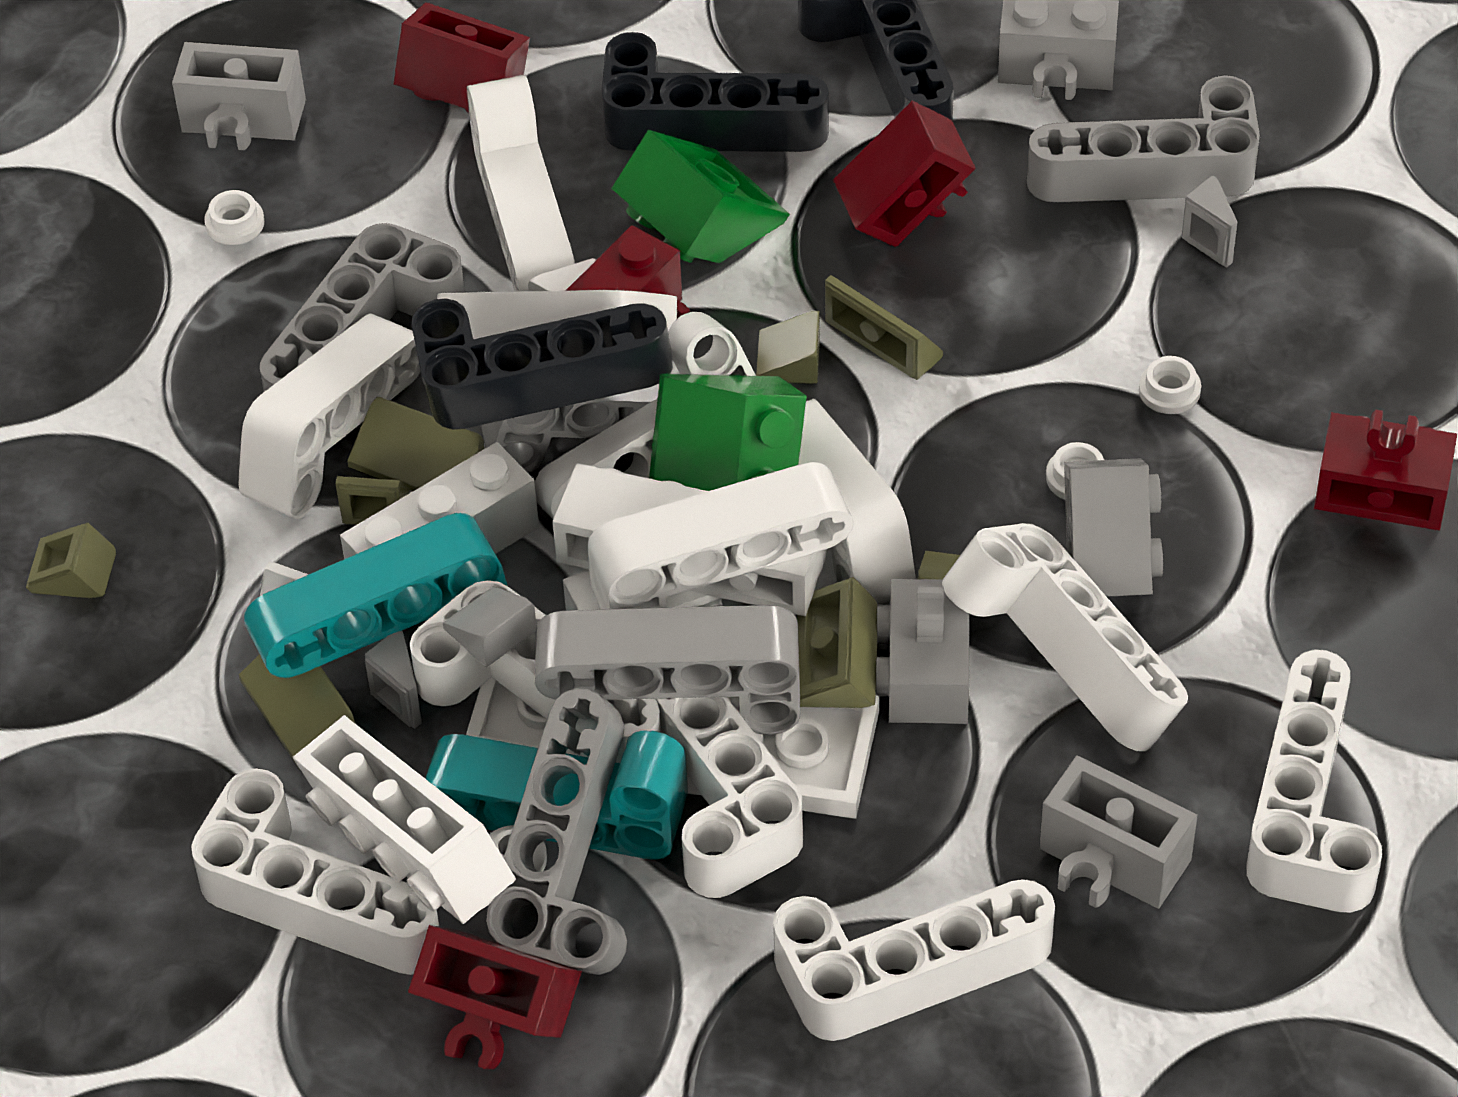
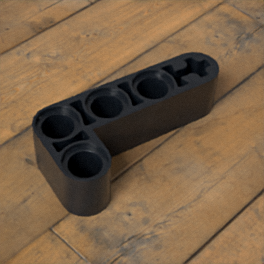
[798,0,954,122]
[602,32,829,152]
[412,298,673,430]

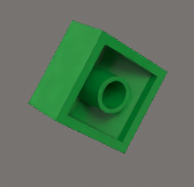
[611,130,790,263]
[649,374,807,491]

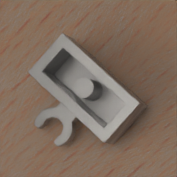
[998,0,1119,100]
[172,42,306,150]
[1064,458,1163,596]
[876,579,969,724]
[1040,755,1197,909]

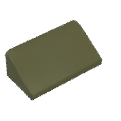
[825,275,943,380]
[347,397,485,491]
[797,577,878,708]
[239,654,354,770]

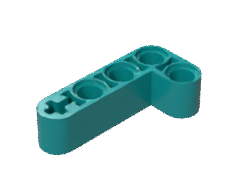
[244,513,508,678]
[425,730,688,859]

